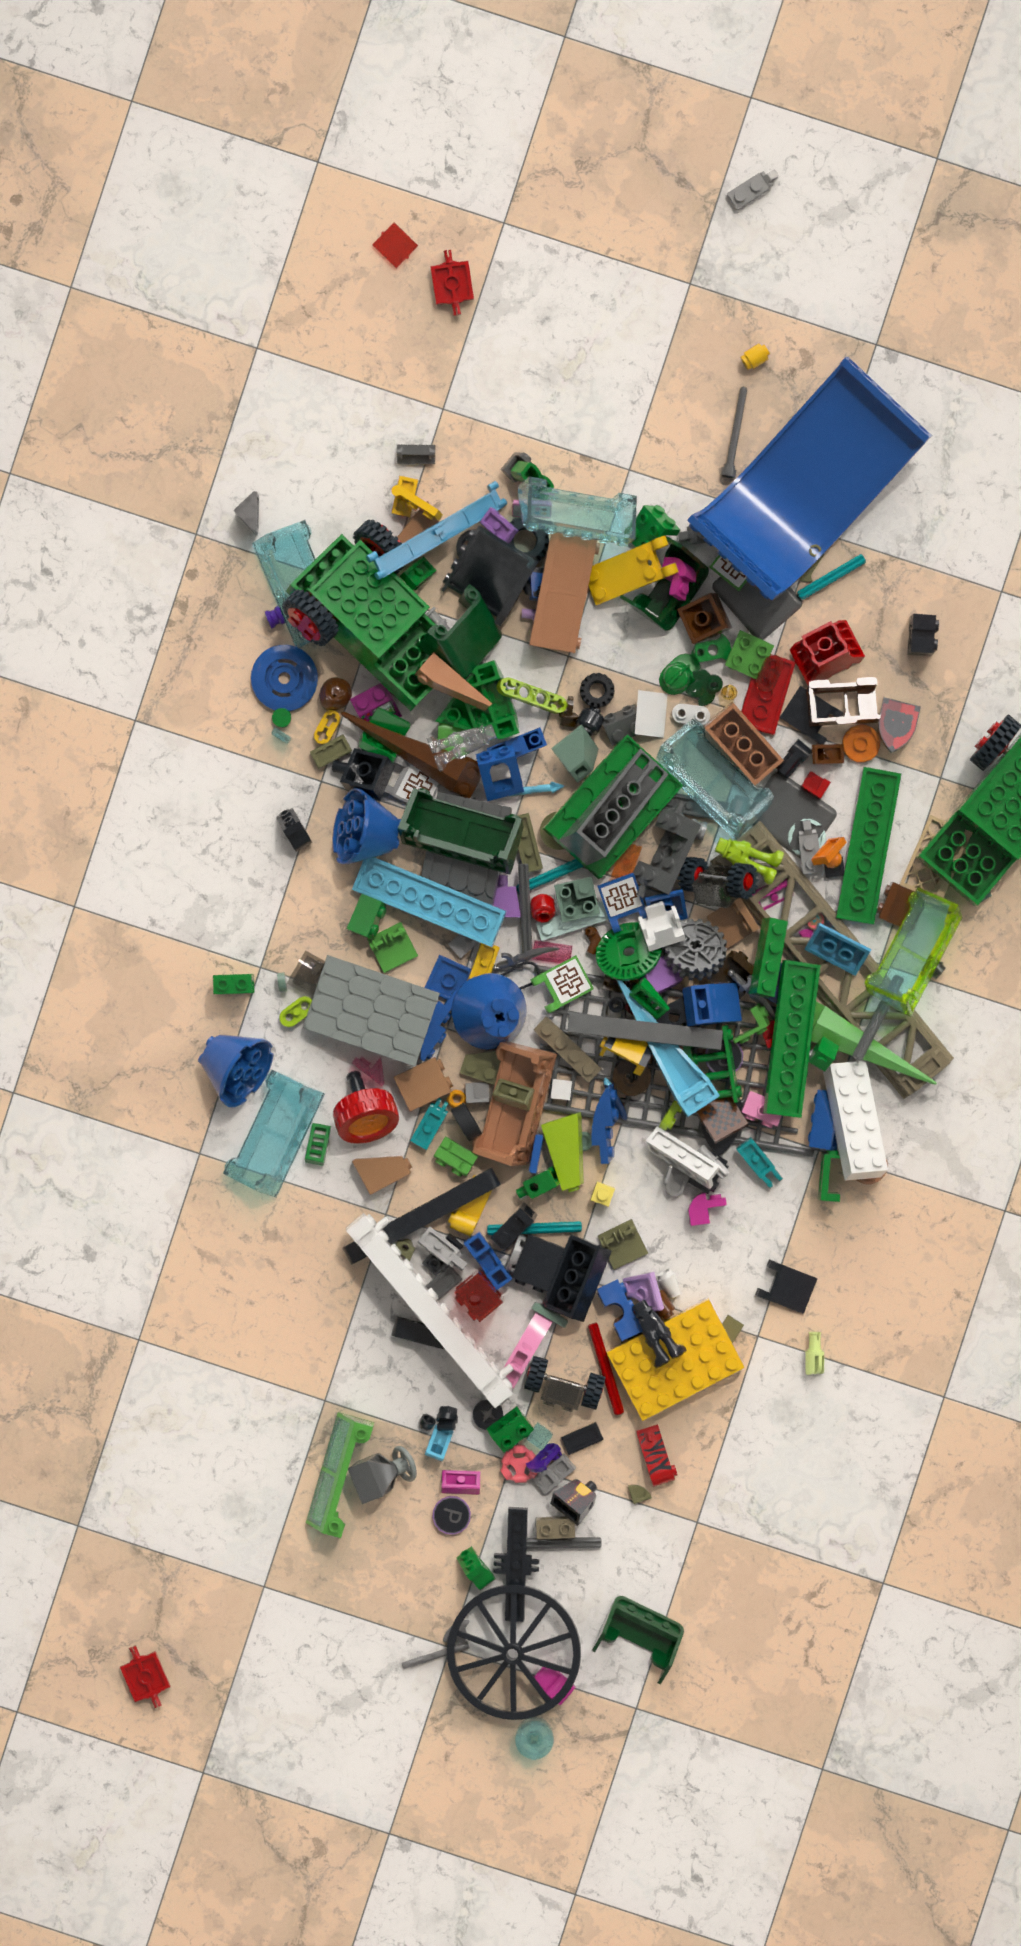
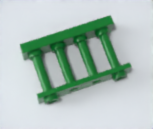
[682,1025,742,1103]

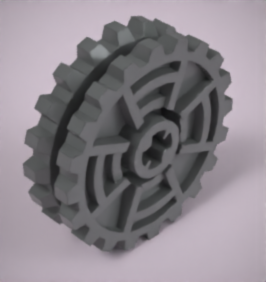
[664,919,727,981]

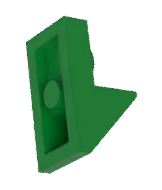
[400,556,437,590]

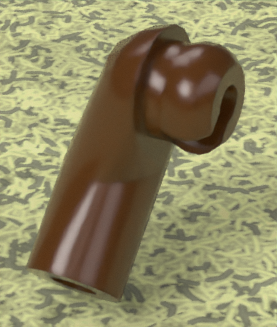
[585,926,601,955]

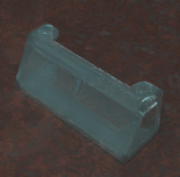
[252,520,316,649]
[656,718,774,840]
[223,1069,325,1197]

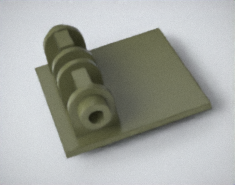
[597,1219,648,1270]

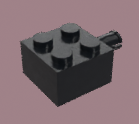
[332,748,395,800]

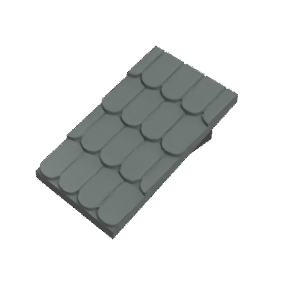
[303,955,440,1066]

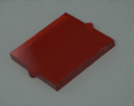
[372,222,418,268]

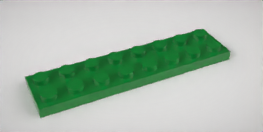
[836,767,902,925]
[763,960,821,1118]

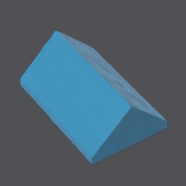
[804,923,871,976]

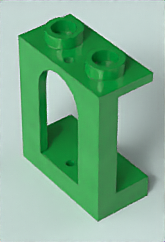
[213,974,255,994]
[818,1150,840,1202]

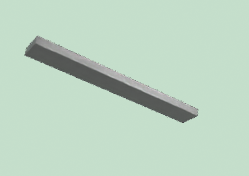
[567,1013,723,1050]

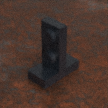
[491,1202,538,1251]

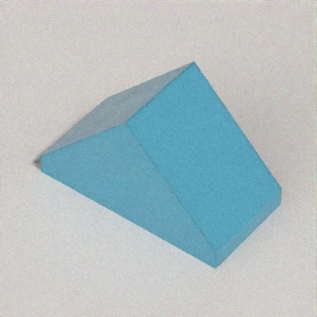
[425,1424,454,1461]

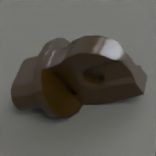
[559,696,579,727]

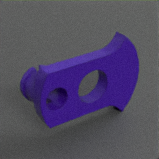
[526,1443,562,1473]

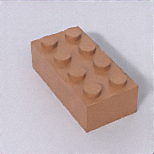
[703,702,784,786]

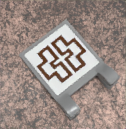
[384,755,440,803]

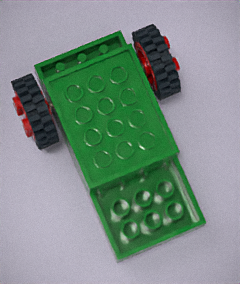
[282,519,436,711]
[917,714,1021,906]

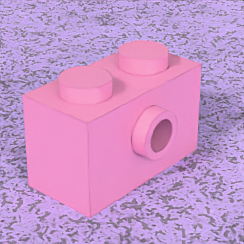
[741,1090,782,1128]

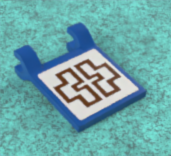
[597,873,647,933]

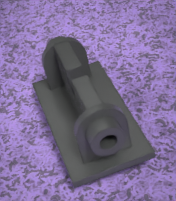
[397,444,436,464]

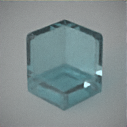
[526,1422,553,1450]

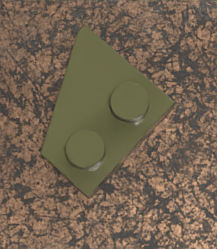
[460,1051,501,1085]

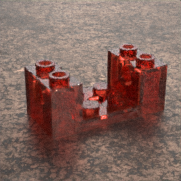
[454,1268,504,1322]

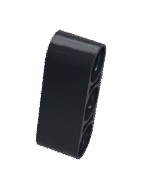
[391,1317,445,1349]

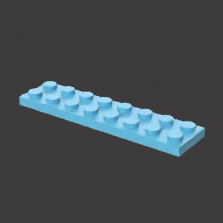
[352,857,507,947]

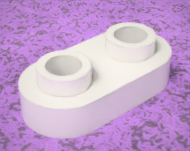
[672,704,710,726]

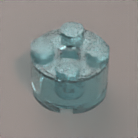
[515,1718,554,1760]

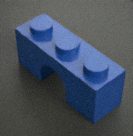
[464,1231,513,1290]
[596,1279,642,1343]

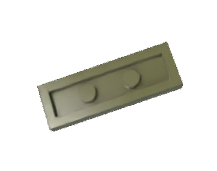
[518,813,543,872]

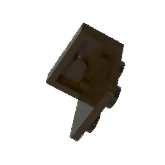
[708,950,754,1000]

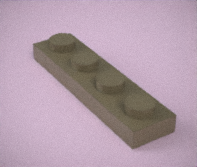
[533,1016,602,1083]

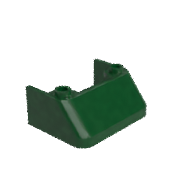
[620,535,709,631]
[592,1596,684,1685]

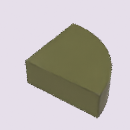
[627,1484,652,1504]

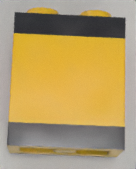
[599,1017,652,1076]

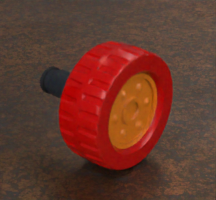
[333,1071,399,1144]

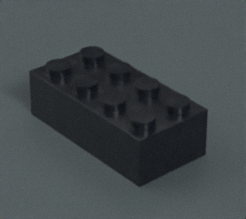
[542,1234,612,1322]

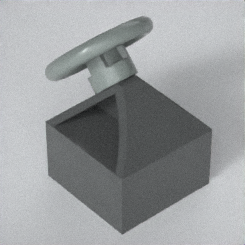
[348,1446,417,1504]

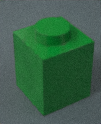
[809,1036,839,1072]

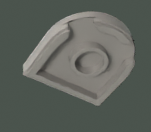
[506,1234,527,1273]

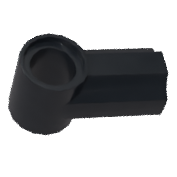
[776,739,812,778]

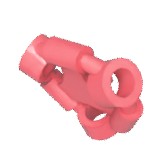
[500,1445,538,1483]

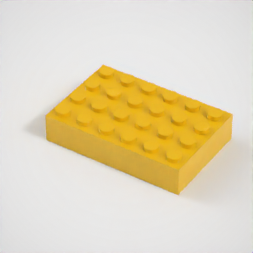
[607,1298,745,1421]

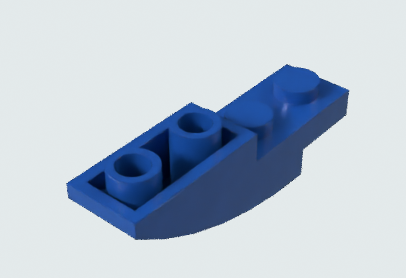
[420,989,458,1061]
[591,1084,619,1164]

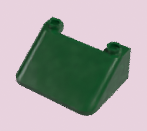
[418,584,502,679]

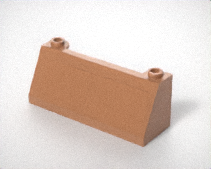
[529,530,600,653]
[472,1042,557,1166]

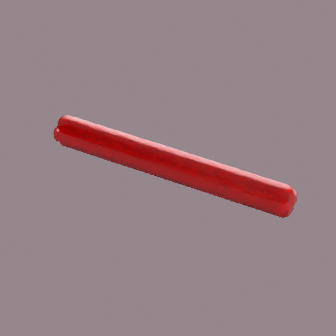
[588,1322,624,1415]

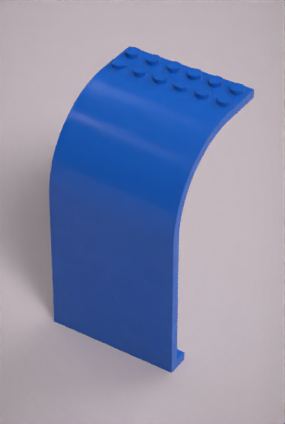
[687,357,933,600]

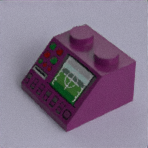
[350,683,402,722]

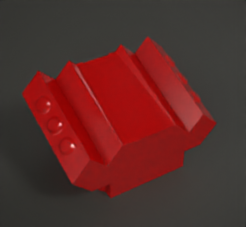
[789,620,865,685]

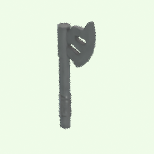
[402,1620,469,1669]

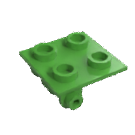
[725,630,774,681]
[367,922,418,973]

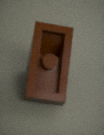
[812,744,844,765]

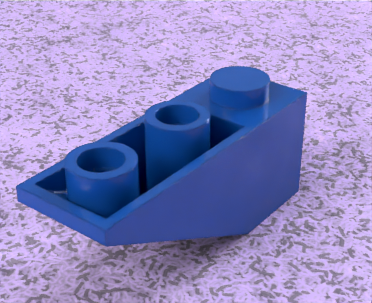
[808,1090,838,1151]

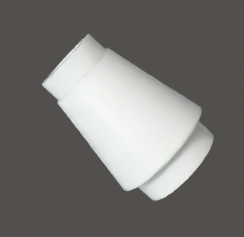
[657,1268,681,1298]

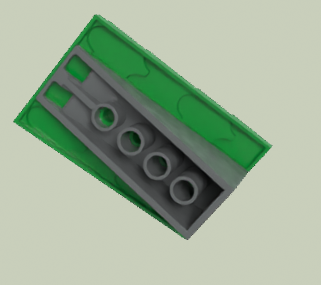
[542,734,684,879]

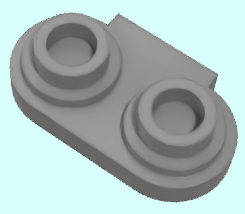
[663,1164,689,1196]

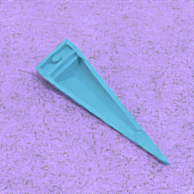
[617,980,720,1117]

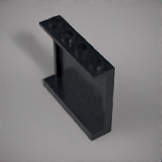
[442,525,538,627]

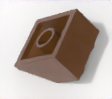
[677,593,732,644]

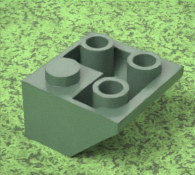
[551,725,599,783]
[554,877,600,923]

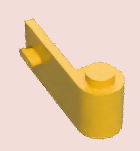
[448,1175,492,1237]

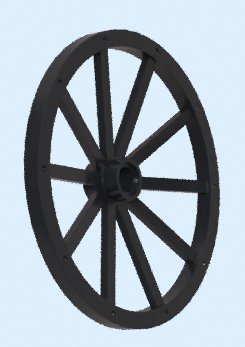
[447,1584,581,1720]

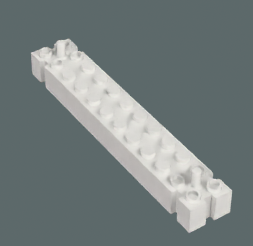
[346,1213,514,1408]

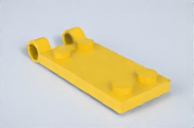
[588,536,679,605]

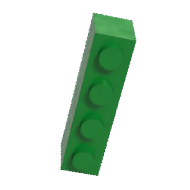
[749,917,788,998]

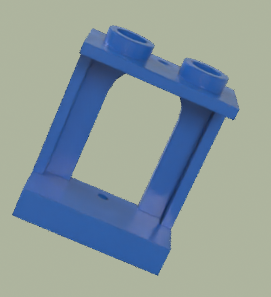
[475,745,524,801]

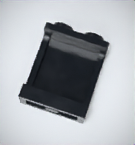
[512,1234,564,1293]

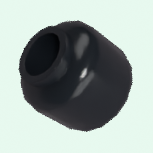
[576,707,604,736]

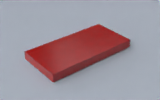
[741,654,796,735]

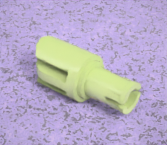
[805,1332,824,1375]

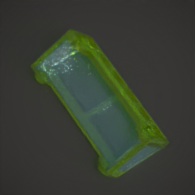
[864,887,962,1017]

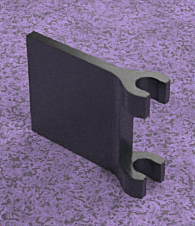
[780,686,844,745]
[755,1259,818,1314]

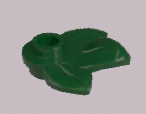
[685,669,723,706]

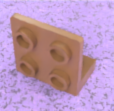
[707,898,760,948]

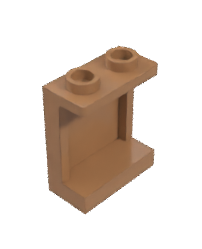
[394,1057,453,1111]

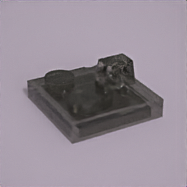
[287,950,325,998]

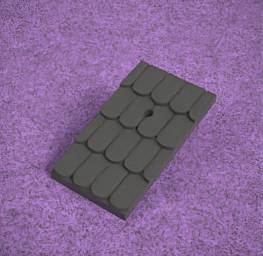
[421,792,512,905]

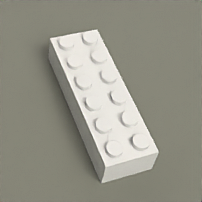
[823,1061,888,1181]

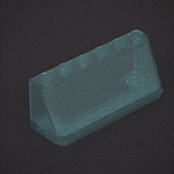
[518,477,637,547]

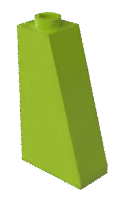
[541,1112,584,1192]

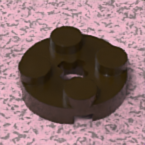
[613,1059,651,1096]

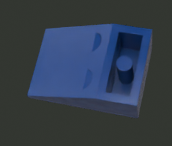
[682,983,742,1027]

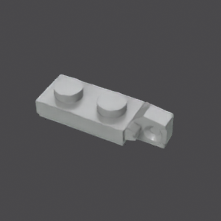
[727,169,779,210]
[798,820,822,874]
[418,1226,467,1271]

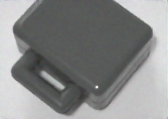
[712,577,802,640]
[746,771,837,859]

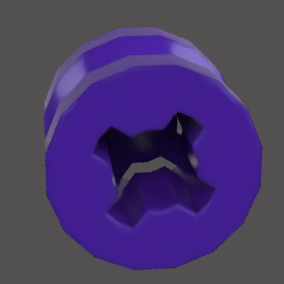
[264,606,286,629]

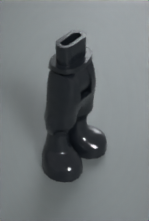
[632,1299,687,1369]

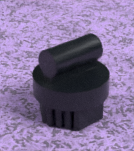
[436,1406,458,1431]

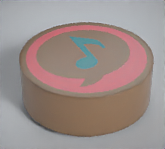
[806,913,825,929]

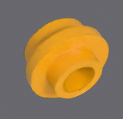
[447,1090,466,1108]

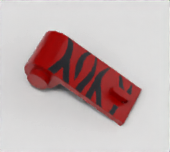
[636,1424,678,1487]

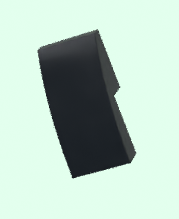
[422,1233,463,1276]

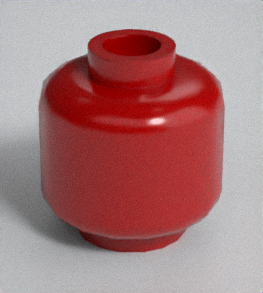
[530,894,556,923]

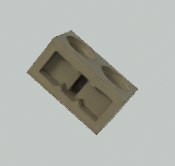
[536,1516,575,1539]

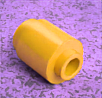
[740,343,770,370]

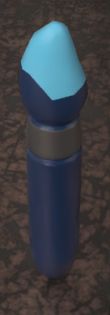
[603,1078,628,1121]

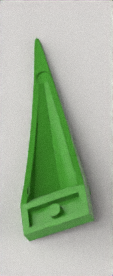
[811,1002,937,1085]

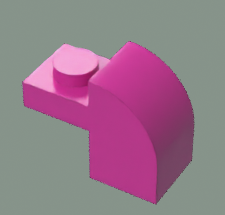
[662,557,696,600]
[688,1192,727,1226]

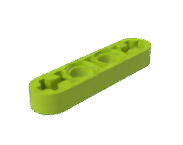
[497,677,567,714]

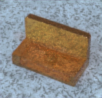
[611,844,642,879]

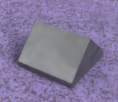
[234,491,259,534]

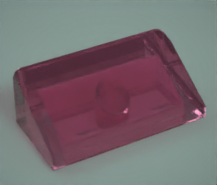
[532,940,573,963]

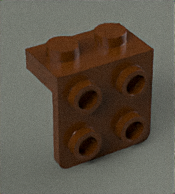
[876,882,926,931]

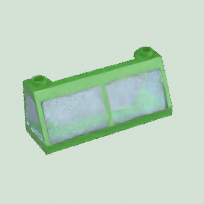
[306,1412,375,1538]

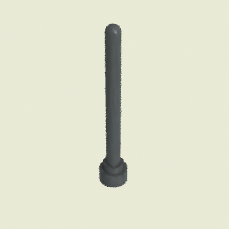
[720,386,747,478]

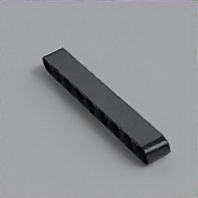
[342,1168,501,1265]

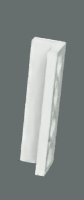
[646,1126,720,1189]

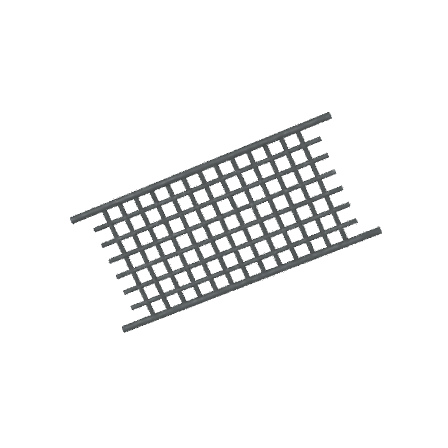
[534,965,814,1157]

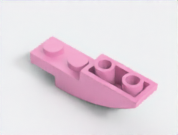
[504,1312,553,1388]

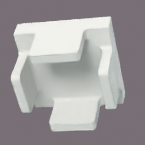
[638,902,686,951]

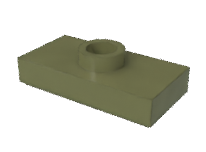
[310,734,352,769]

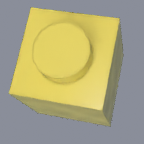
[590,1181,615,1207]

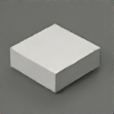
[551,1079,572,1100]

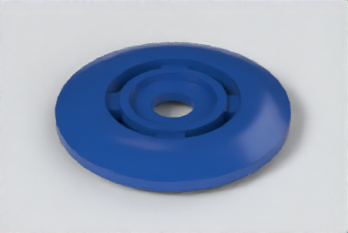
[251,645,318,711]

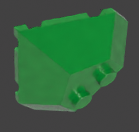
[435,660,520,739]

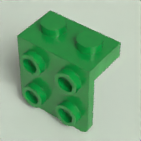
[626,505,680,547]
[358,708,410,763]

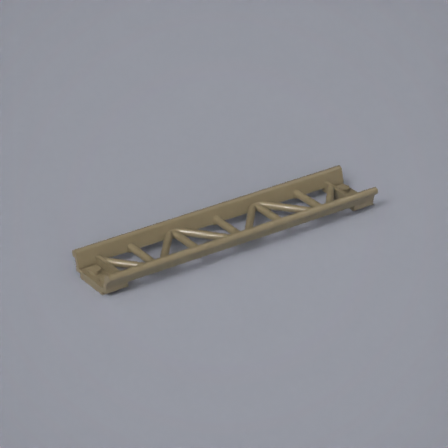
[710,821,954,1099]

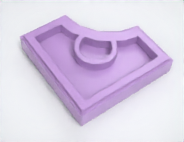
[623,1272,664,1311]

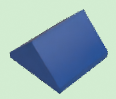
[644,889,688,920]

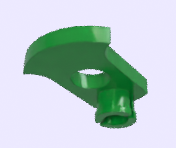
[691,634,731,663]

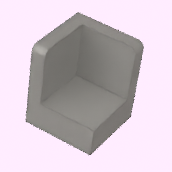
[465,1082,489,1103]

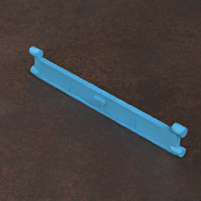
[366,481,507,580]

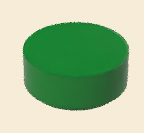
[272,708,292,728]

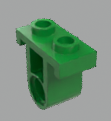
[456,1546,496,1591]

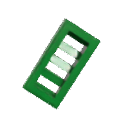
[629,977,670,1019]
[305,1123,331,1166]

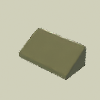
[492,1078,535,1111]

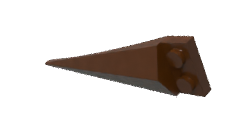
[340,711,481,799]

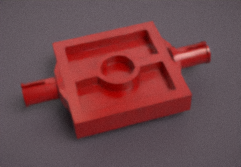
[430,250,474,316]
[120,1645,171,1708]

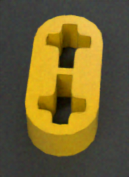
[314,710,341,744]

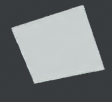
[635,690,668,738]

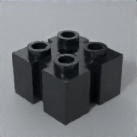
[907,614,939,656]

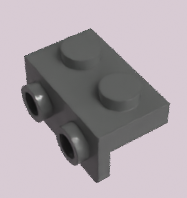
[602,704,638,746]

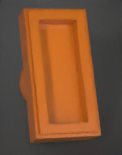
[811,837,847,868]

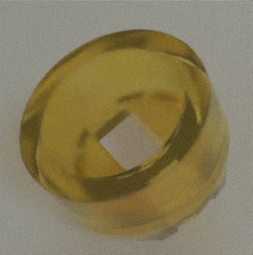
[721,685,737,700]

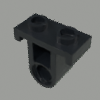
[276,808,313,852]

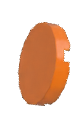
[842,724,880,763]

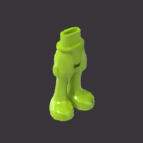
[715,837,784,885]

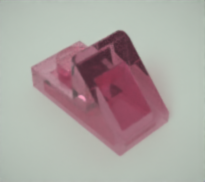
[352,1056,385,1086]

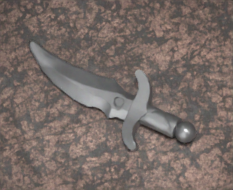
[492,947,559,972]
[728,969,775,1019]

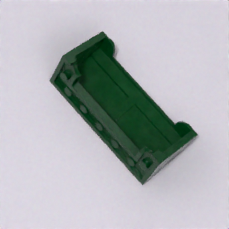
[398,788,524,875]

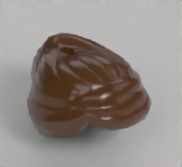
[319,677,352,710]

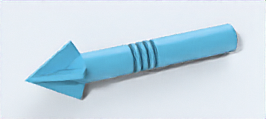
[511,782,564,796]

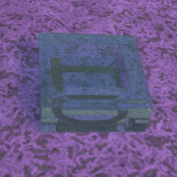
[271,727,292,744]

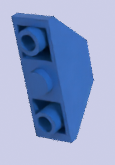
[487,727,547,766]

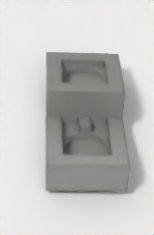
[533,1453,576,1495]

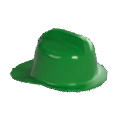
[659,654,701,695]

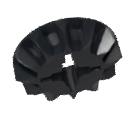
[473,1399,503,1430]

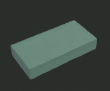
[531,1301,568,1328]

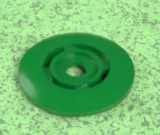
[596,922,662,981]

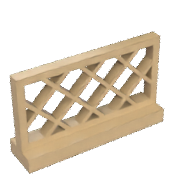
[900,815,973,904]

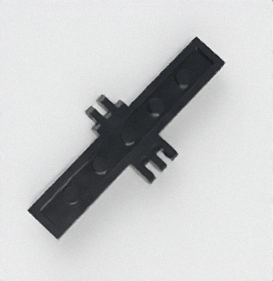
[493,1507,540,1622]

